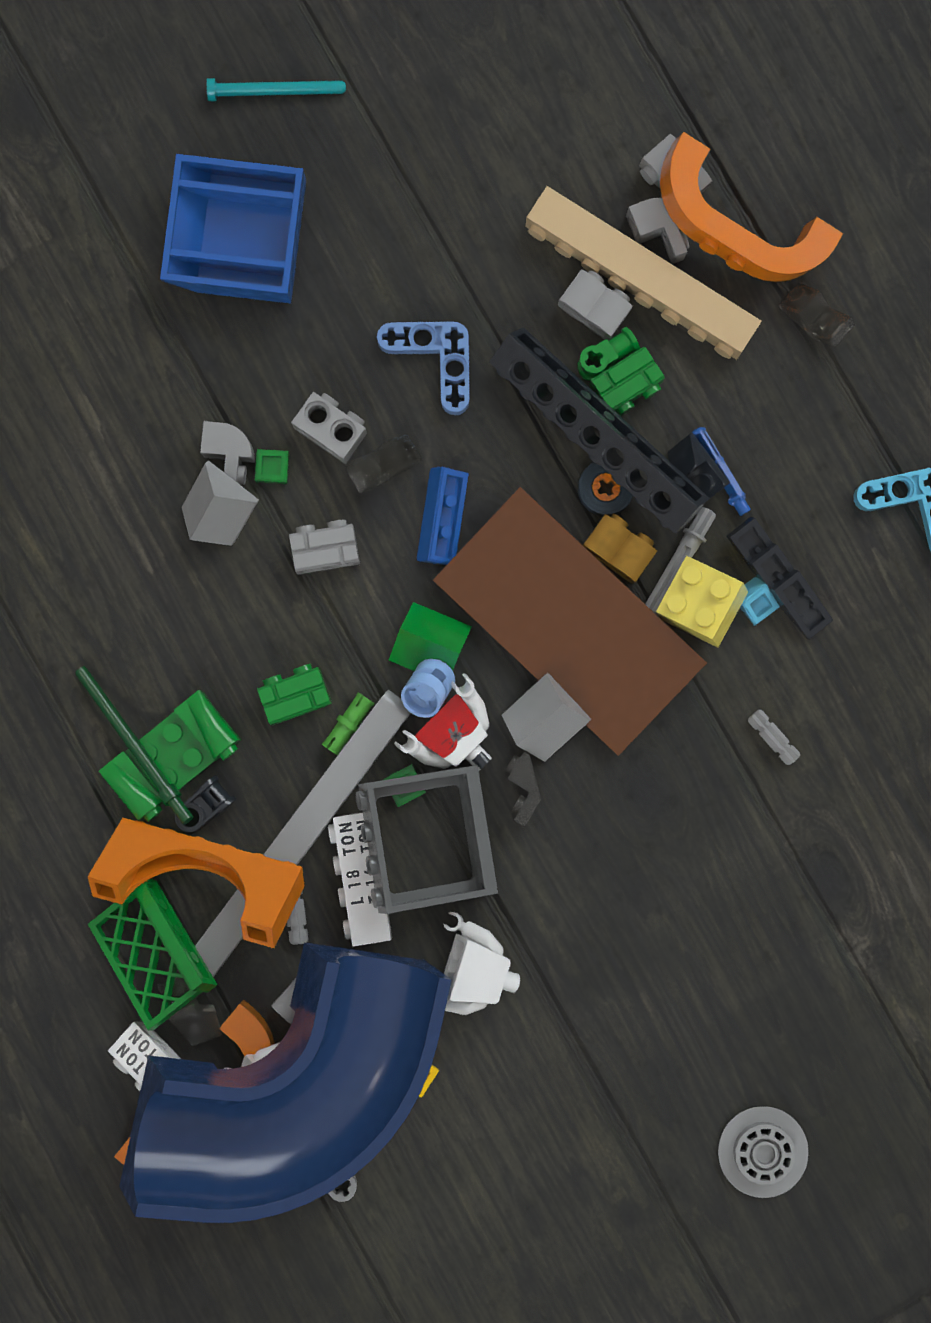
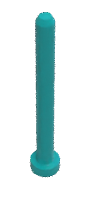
[207,78,346,101]

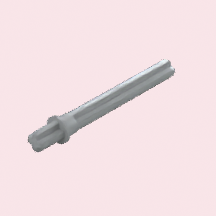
[645,507,716,616]

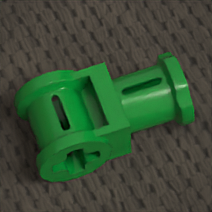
[577,327,640,381]

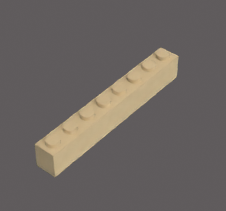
[525,186,761,360]

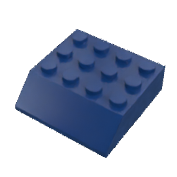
[160,154,306,303]

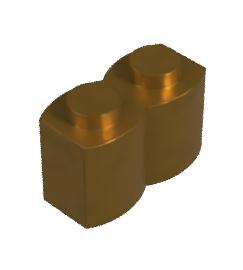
[583,514,657,584]

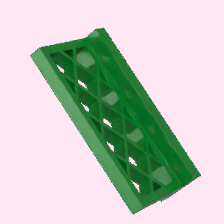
[88,879,218,1031]

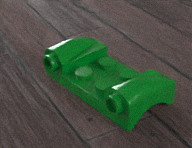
[98,690,242,822]

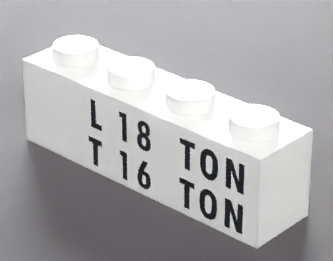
[328,812,392,946]
[108,1021,181,1091]

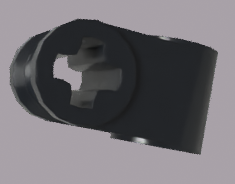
[175,775,237,832]

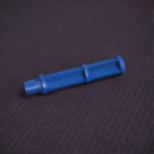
[691,427,751,516]

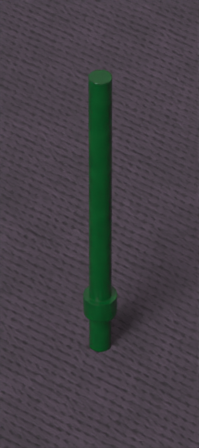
[75,666,193,825]

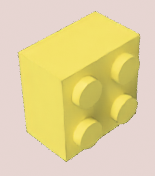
[656,556,748,648]

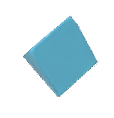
[740,577,780,626]

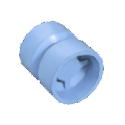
[401,658,455,718]

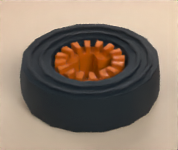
[578,463,633,516]

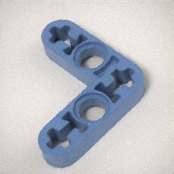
[377,322,469,415]

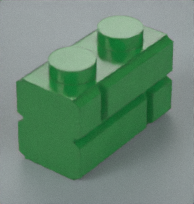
[589,347,665,416]
[257,664,332,726]

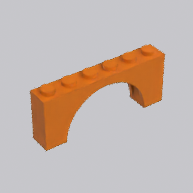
[88,818,304,948]

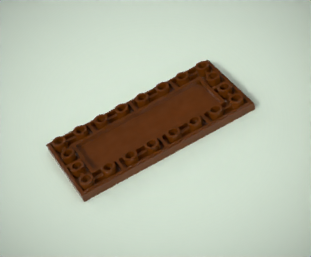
[433,487,707,756]

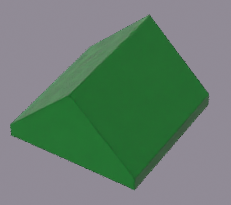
[389,602,472,671]

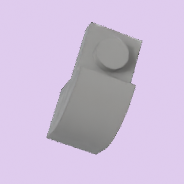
[626,198,689,264]
[200,421,255,485]

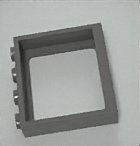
[356,765,498,914]

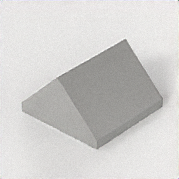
[182,461,259,546]
[502,672,591,762]

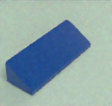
[417,467,469,565]

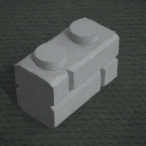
[289,520,360,574]

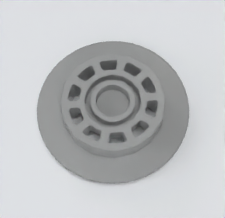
[718,1107,808,1198]

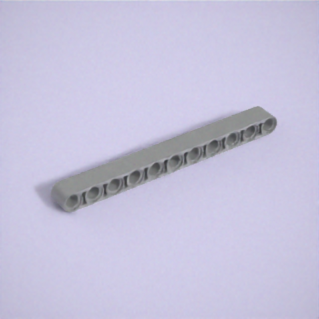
[177,689,411,977]

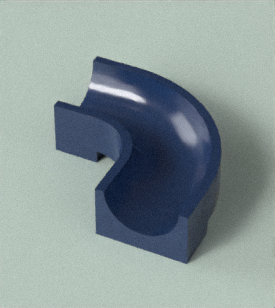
[119,942,452,1223]

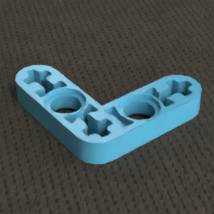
[854,468,931,551]

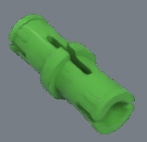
[322,692,375,756]

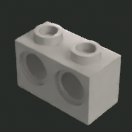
[291,392,367,464]

